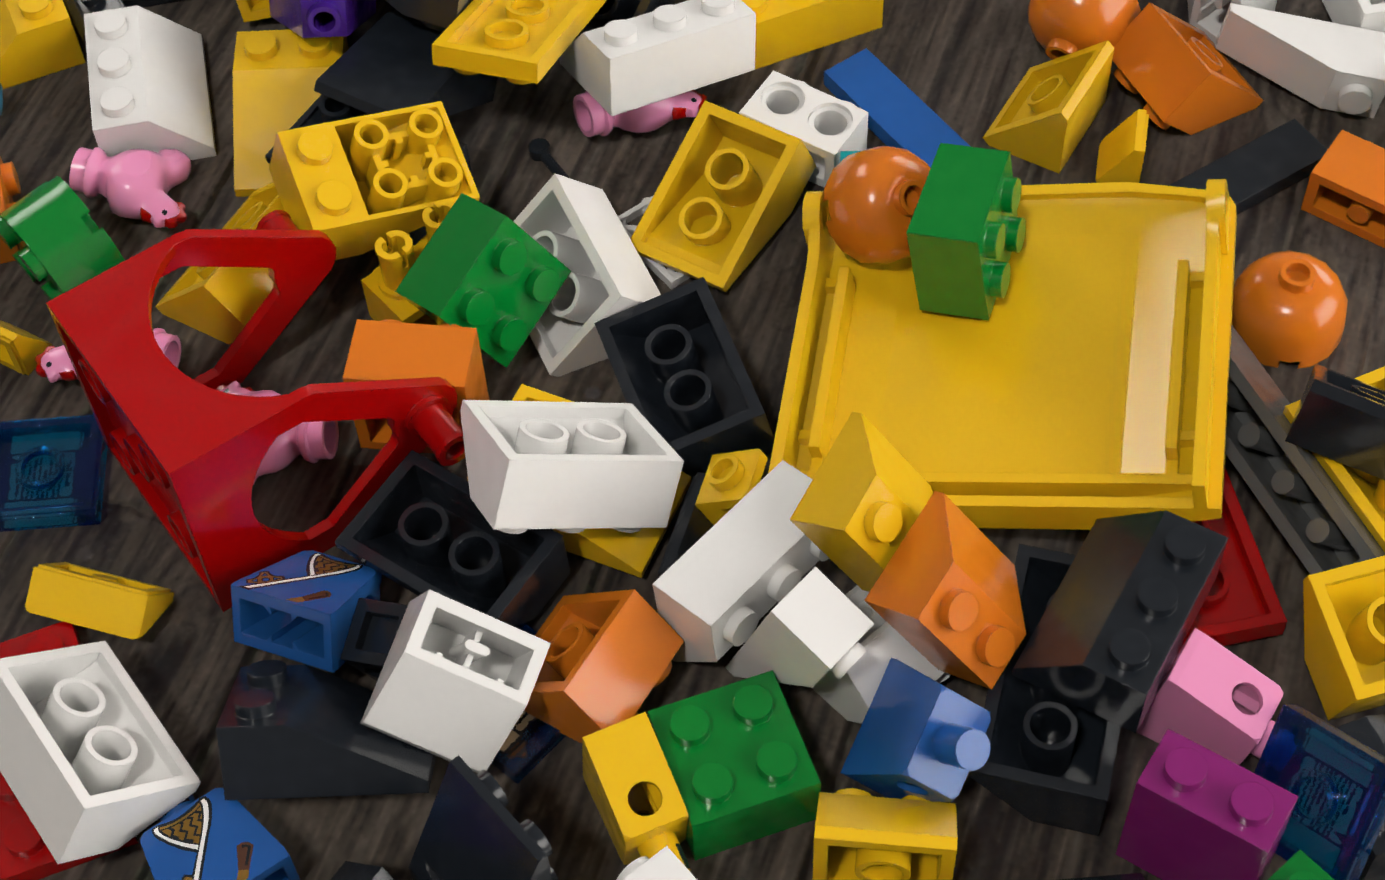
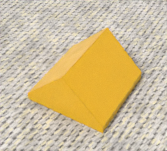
[983,40,1114,174]

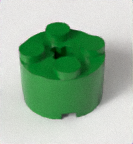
[0,176,125,300]

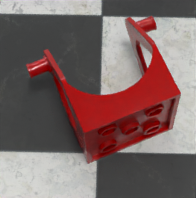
[46,210,465,612]

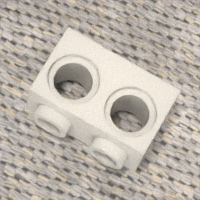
[739,70,869,188]

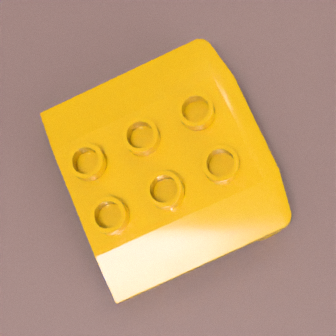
[768,179,1237,530]

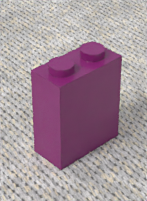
[1116,729,1299,880]

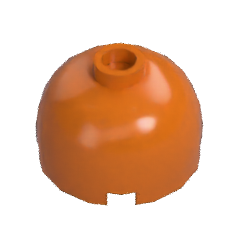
[1028,0,1141,60]
[823,146,930,264]
[1232,250,1348,369]

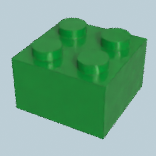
[906,143,1026,320]
[395,193,571,368]
[647,670,821,861]

